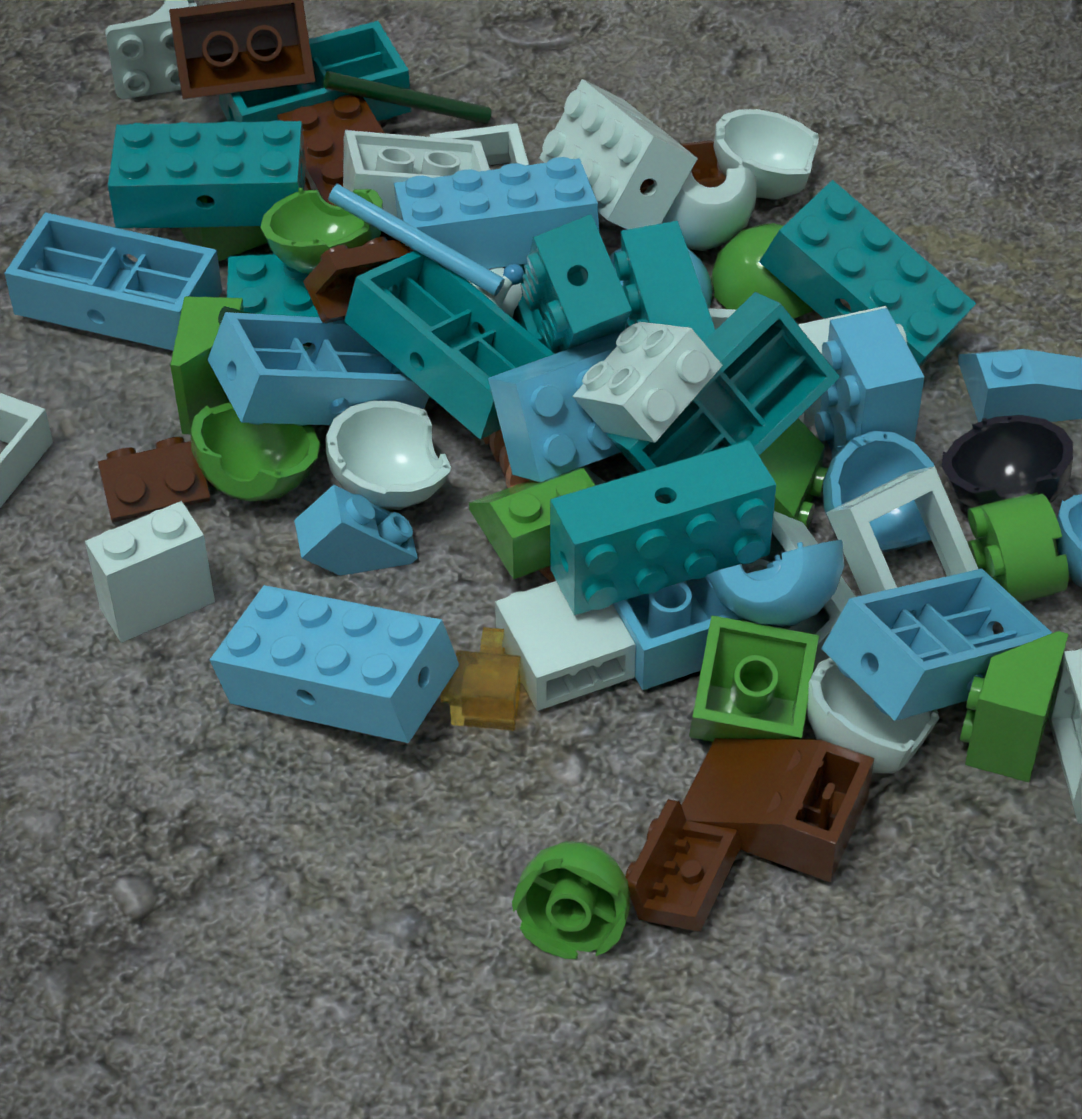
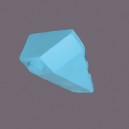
[958,349,1082,422]

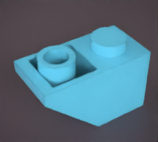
[294,485,418,576]

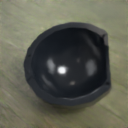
[942,415,1073,508]

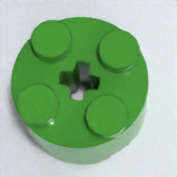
[967,493,1069,603]

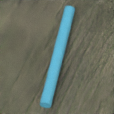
[328,184,505,296]

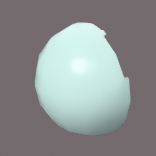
[713,109,819,200]
[644,165,756,251]
[326,400,451,510]
[807,658,939,773]

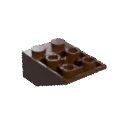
[681,738,875,882]

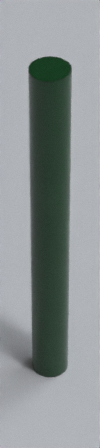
[323,71,492,124]

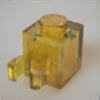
[441,627,522,731]

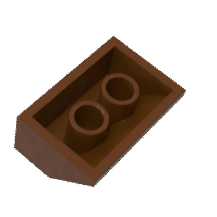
[169,0,315,100]

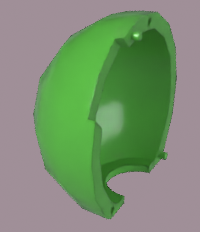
[260,188,383,274]
[711,223,813,319]
[191,403,320,501]

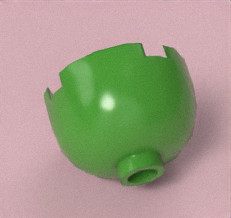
[512,842,630,959]

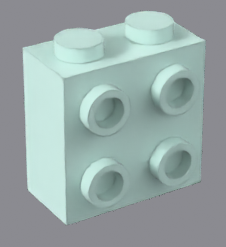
[572,322,723,442]
[85,501,215,643]
[495,581,636,711]

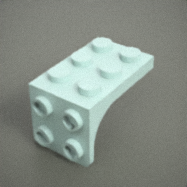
[105,0,197,99]

